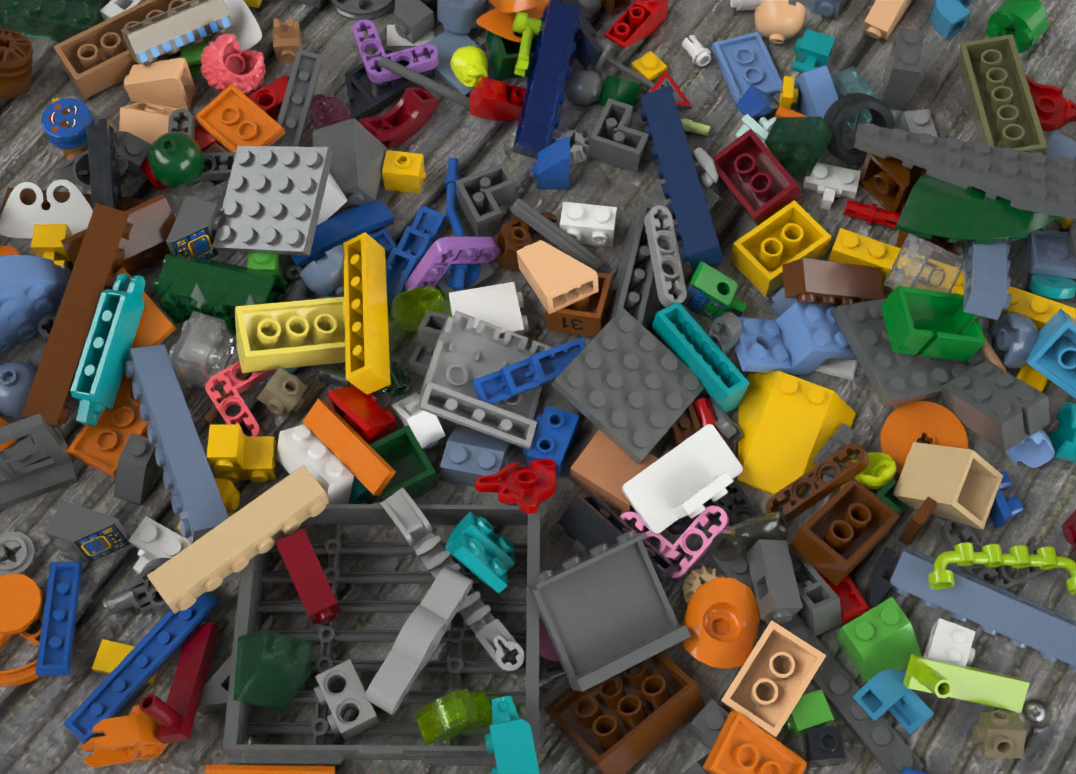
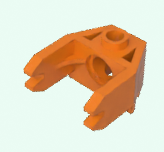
[81,705,169,768]

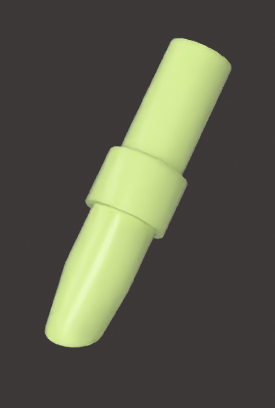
[681,118,711,136]

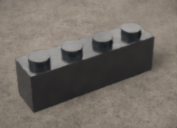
[558,491,678,588]

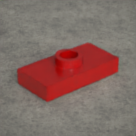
[816,570,871,625]

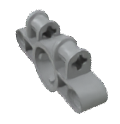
[364,566,473,715]

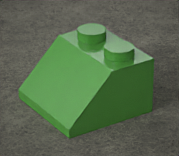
[835,597,922,683]

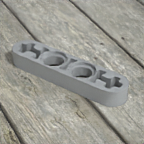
[644,205,687,308]

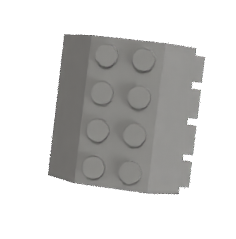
[419,310,552,449]

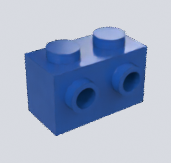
[523,405,579,477]

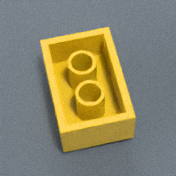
[730,200,832,297]

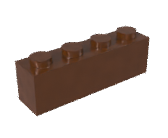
[782,258,884,306]

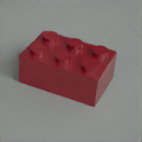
[712,128,803,226]

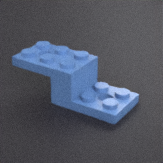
[735,302,858,376]

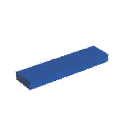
[35,562,83,676]

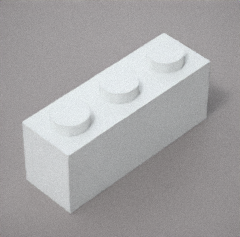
[276,424,354,504]

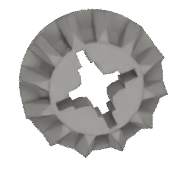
[551,127,590,164]
[0,532,36,576]

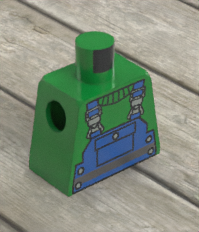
[681,261,747,320]

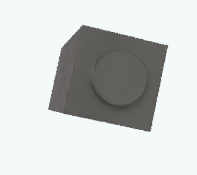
[746,539,803,624]

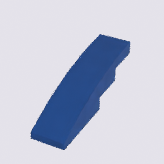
[290,199,395,266]
[386,205,447,307]
[471,337,586,405]

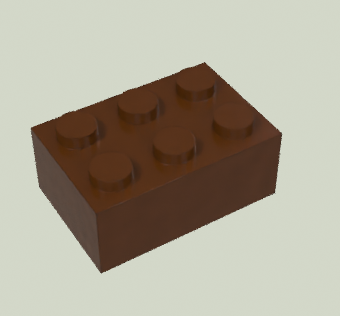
[790,478,900,586]

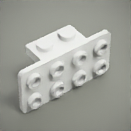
[622,424,743,534]

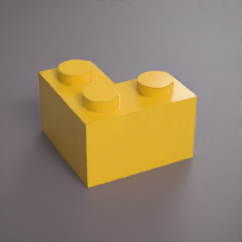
[207,424,278,483]

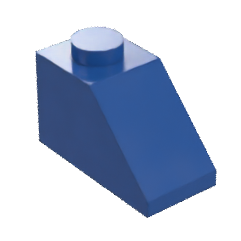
[532,137,570,190]

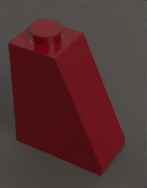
[275,529,341,625]

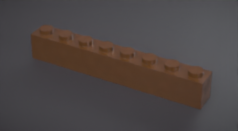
[21,203,134,430]

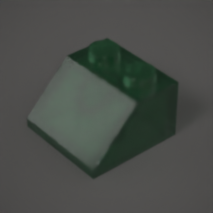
[234,629,311,712]

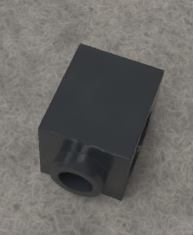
[802,725,846,768]

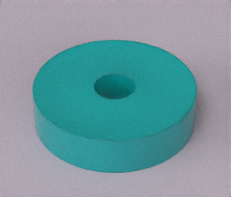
[1029,274,1076,299]

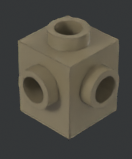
[257,367,308,418]
[972,710,1027,760]

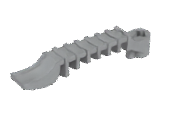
[380,488,524,672]

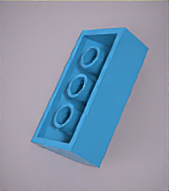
[1026,309,1076,399]

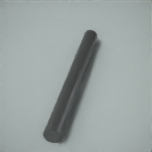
[378,56,470,109]

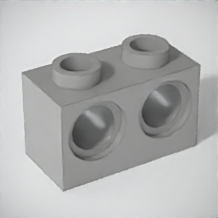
[314,659,379,740]

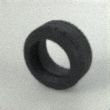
[821,93,895,166]

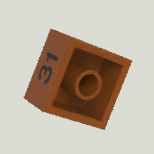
[545,272,613,337]

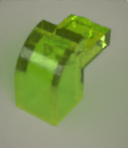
[415,689,493,745]

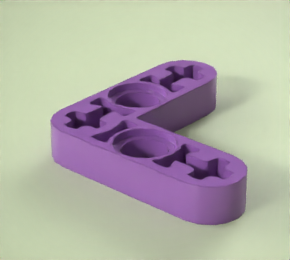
[352,19,439,83]
[405,237,500,300]

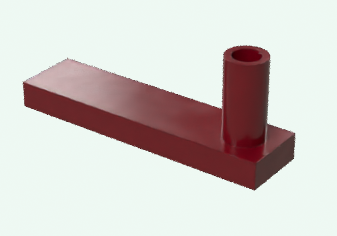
[140,622,220,744]

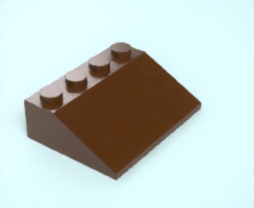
[545,652,706,774]

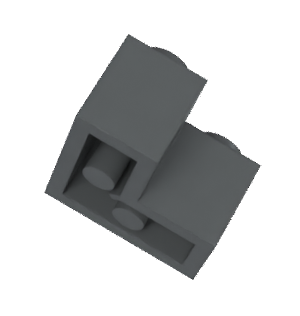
[589,98,649,173]
[455,162,516,237]

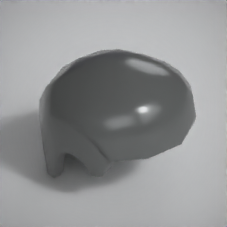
[564,68,603,106]

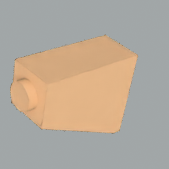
[864,0,912,40]
[124,58,197,109]
[516,240,599,314]

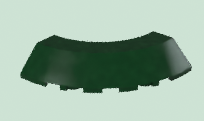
[895,174,1062,244]

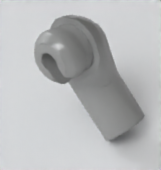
[692,148,718,187]

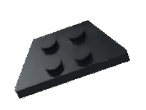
[345,49,435,122]

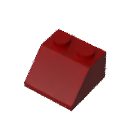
[327,385,397,445]

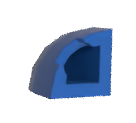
[736,85,778,118]

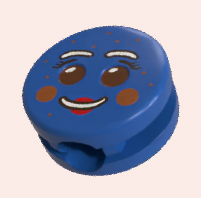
[41,98,95,150]

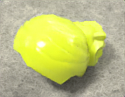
[450,45,488,88]
[839,452,896,490]

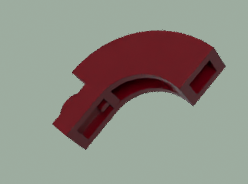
[359,87,440,149]

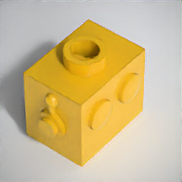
[381,150,427,194]

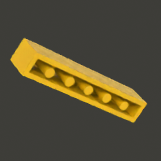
[343,232,391,395]

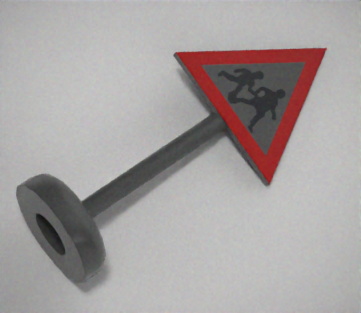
[593,38,692,109]

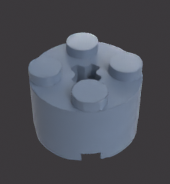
[437,0,487,34]

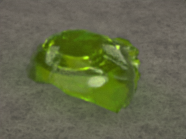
[390,286,444,331]

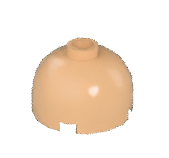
[754,0,805,44]

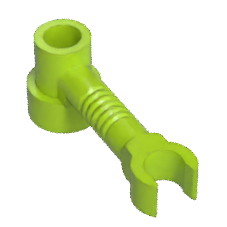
[512,11,542,76]

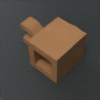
[273,18,302,63]

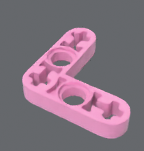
[620,506,729,579]

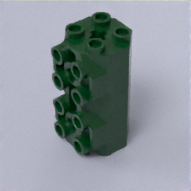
[153,253,285,335]

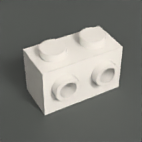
[560,202,617,247]

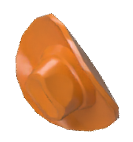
[682,577,760,670]

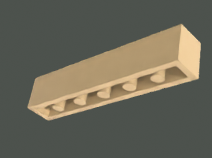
[147,465,329,614]

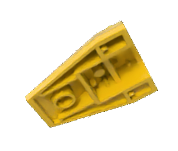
[737,371,856,502]

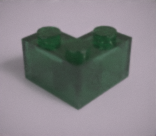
[764,116,833,177]

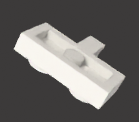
[803,161,861,210]
[128,516,190,575]

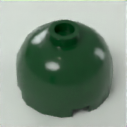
[148,132,205,188]

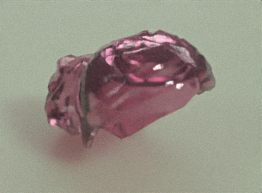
[310,94,352,129]

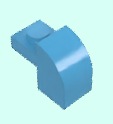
[930,0,972,40]
[853,669,934,735]

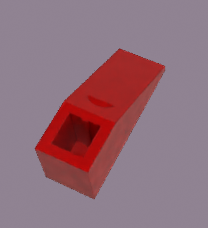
[604,0,669,49]
[470,76,553,121]

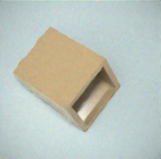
[893,442,1003,530]

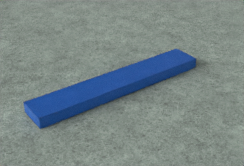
[63,591,221,744]

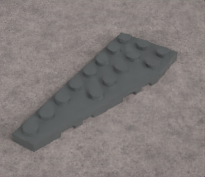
[854,123,1076,219]

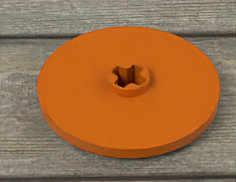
[880,401,968,477]

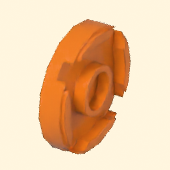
[0,573,44,635]

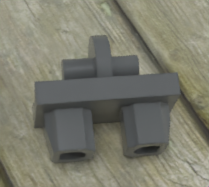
[813,423,868,479]

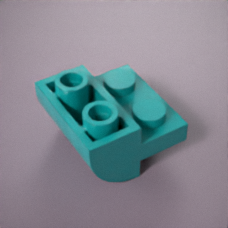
[445,512,515,593]

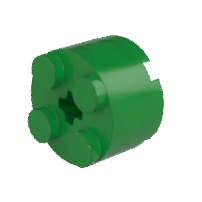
[986,0,1049,53]

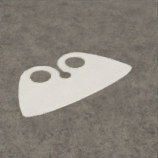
[223,0,262,51]
[0,179,93,238]

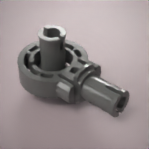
[103,557,171,615]

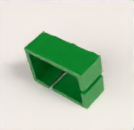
[880,286,985,362]

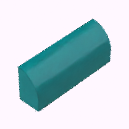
[652,302,749,412]

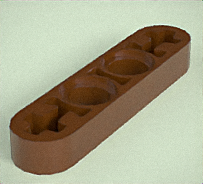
[766,443,870,524]

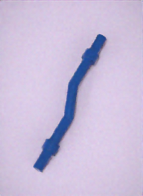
[444,157,467,292]

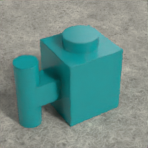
[791,29,836,73]

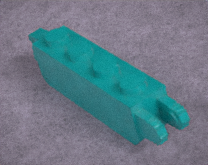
[71,273,146,427]
[485,696,540,774]

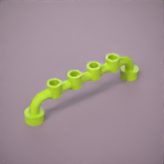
[928,543,1076,595]

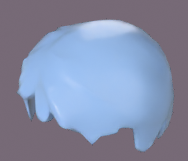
[1005,425,1055,468]

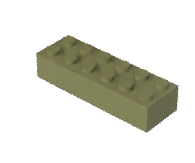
[959,34,1047,155]

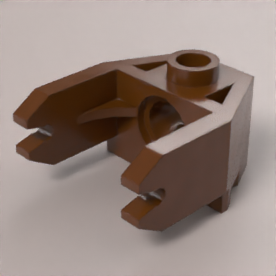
[495,212,568,275]

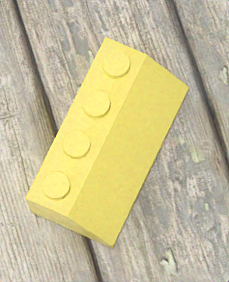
[235,297,346,373]

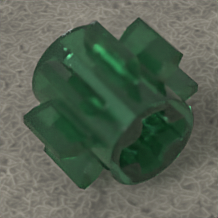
[379,362,411,397]

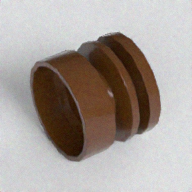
[0,29,33,98]

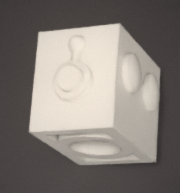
[923,618,976,667]

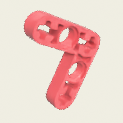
[205,361,277,437]

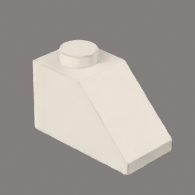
[391,393,445,448]

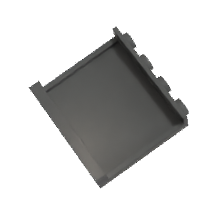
[527,530,691,692]

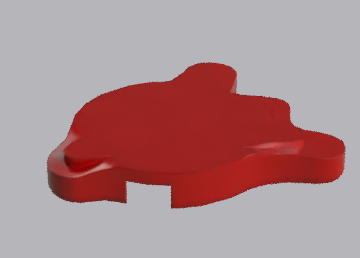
[1025,75,1076,131]
[475,458,557,514]

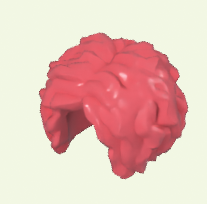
[201,33,266,96]

